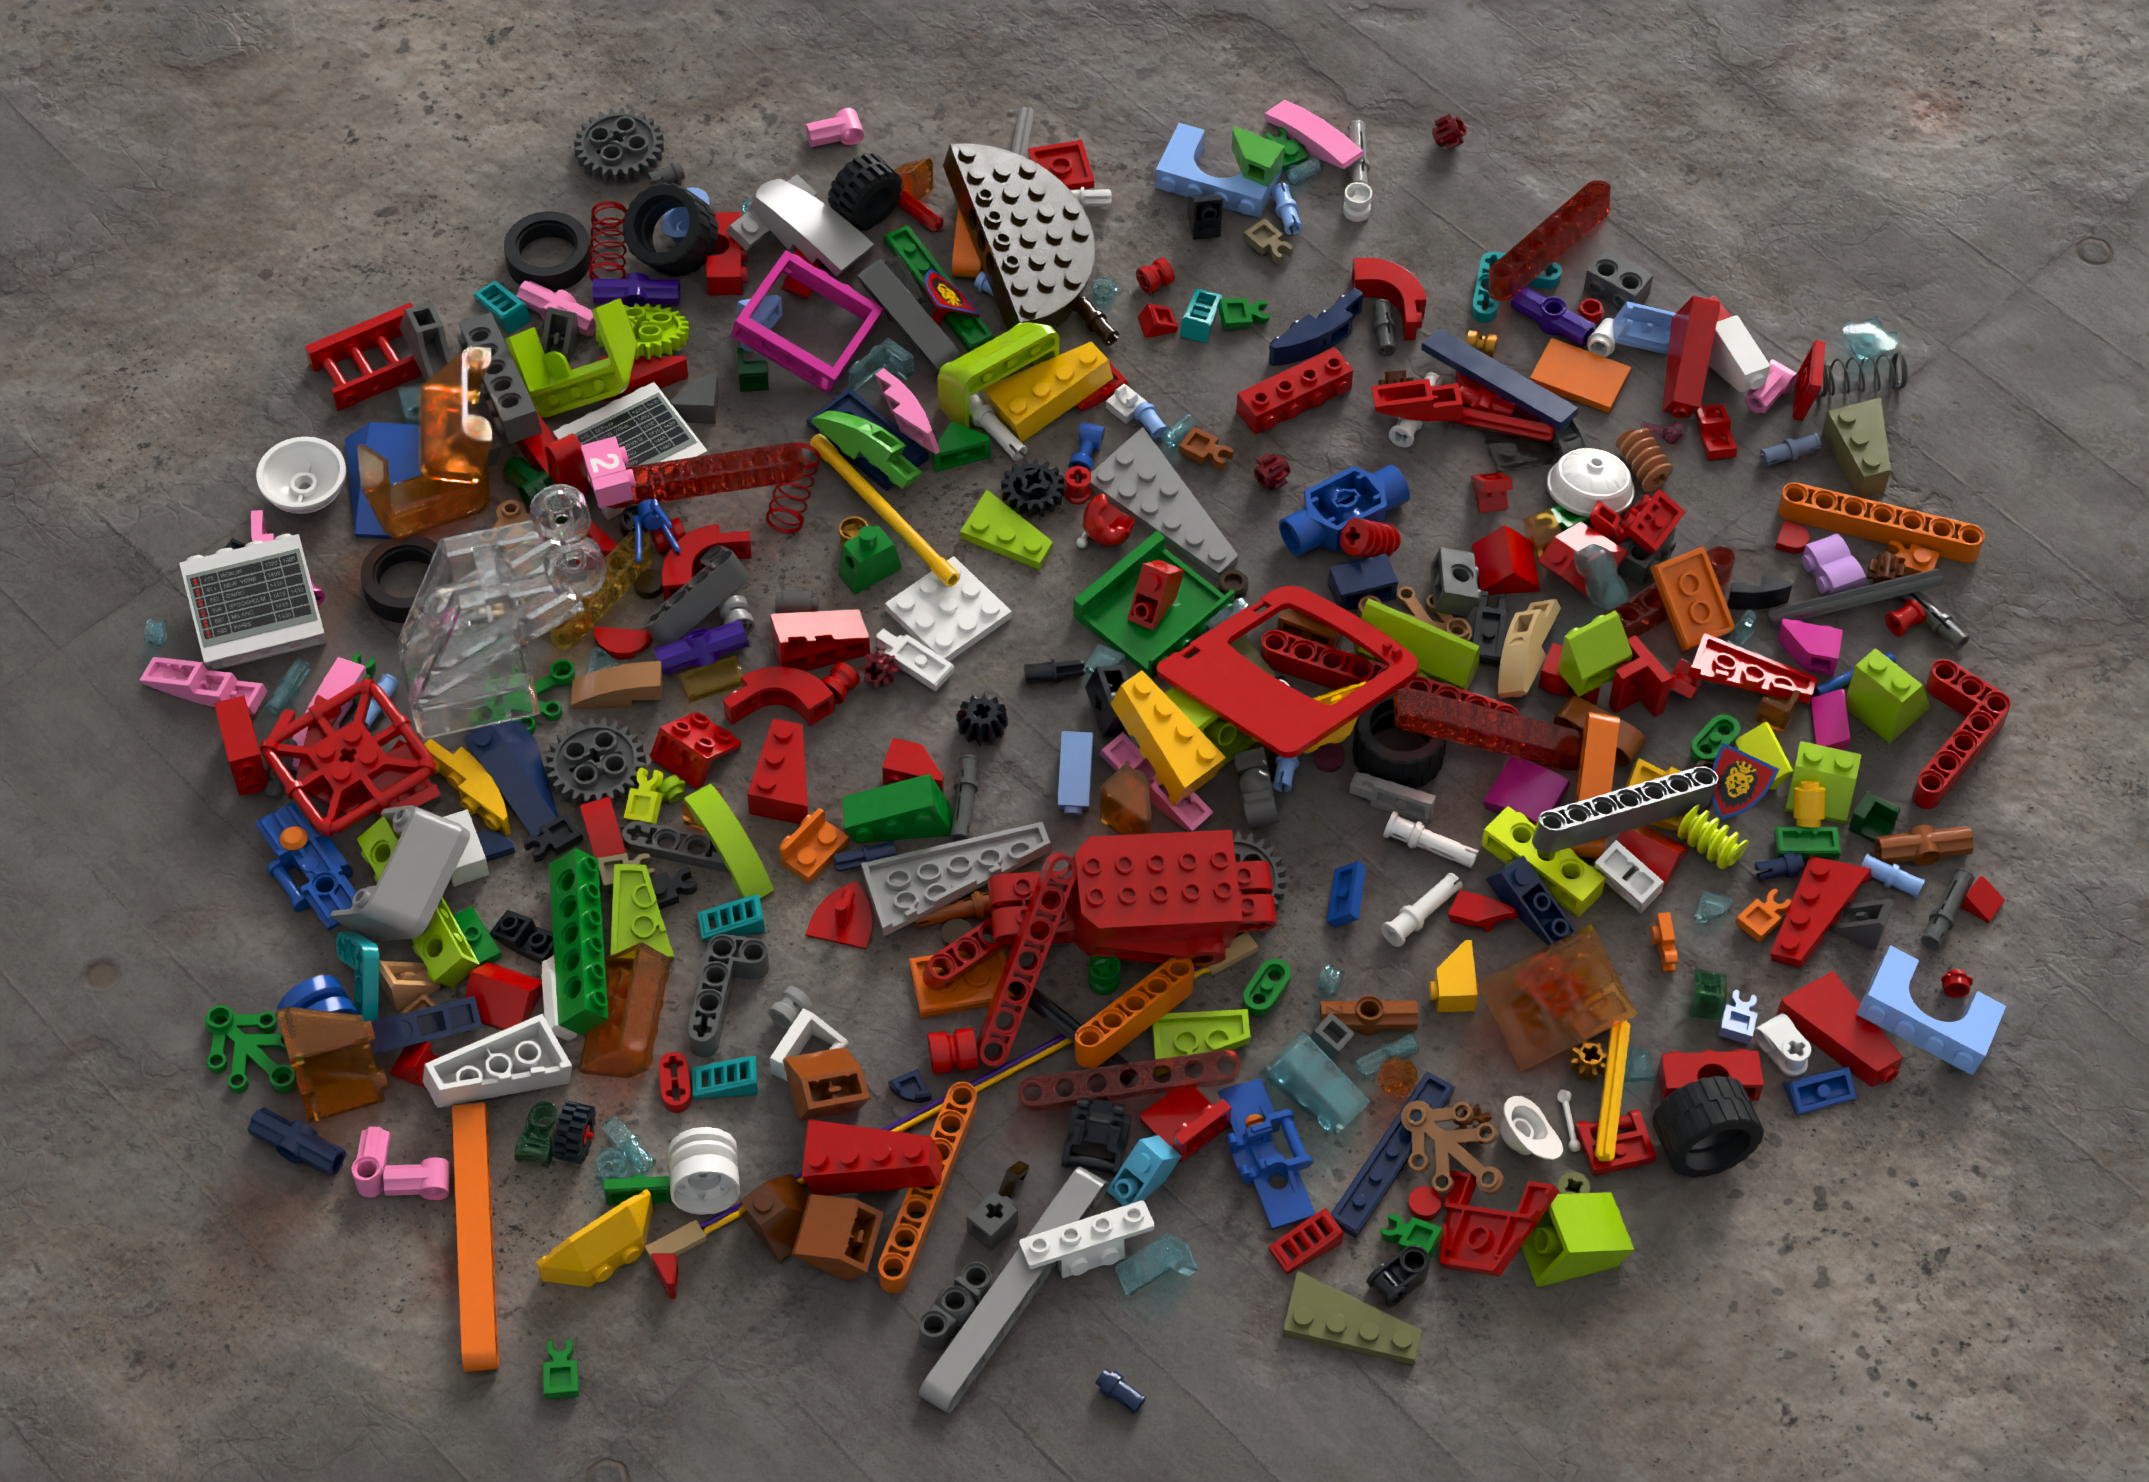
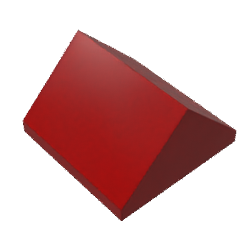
[1472,525,1540,595]
[1617,826,1689,896]
[464,962,543,1031]

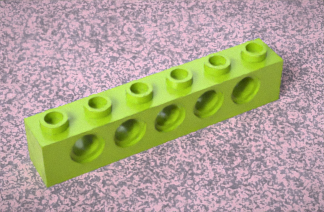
[357,816,480,988]

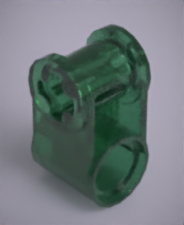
[514,1101,559,1168]

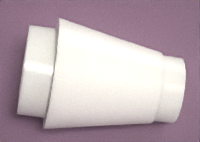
[1587,318,1615,357]

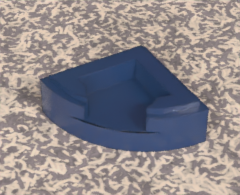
[476,830,515,862]
[888,1069,932,1103]

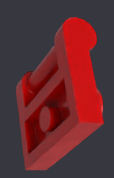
[1575,1109,1657,1176]

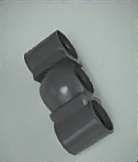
[1234,747,1280,829]
[919,1261,991,1352]

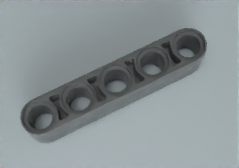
[857,258,962,374]

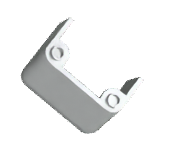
[330,805,470,942]

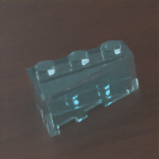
[1259,1031,1371,1135]

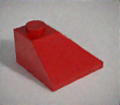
[1538,522,1628,601]

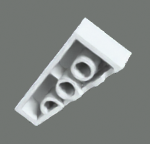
[423,1014,572,1108]

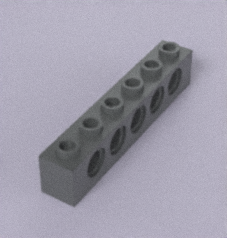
[457,312,542,444]

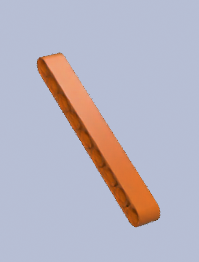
[452,1102,499,1373]

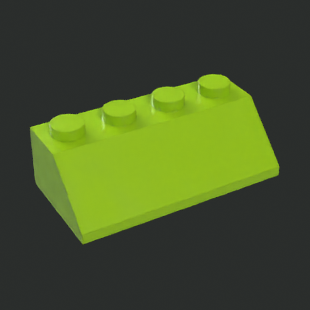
[1353,598,1480,691]

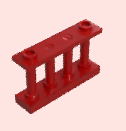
[305,302,423,411]

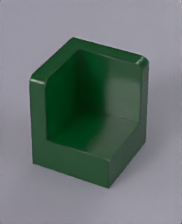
[737,348,769,392]
[1848,791,1900,843]

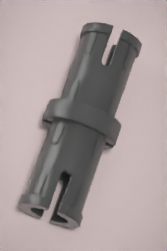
[1372,299,1396,356]

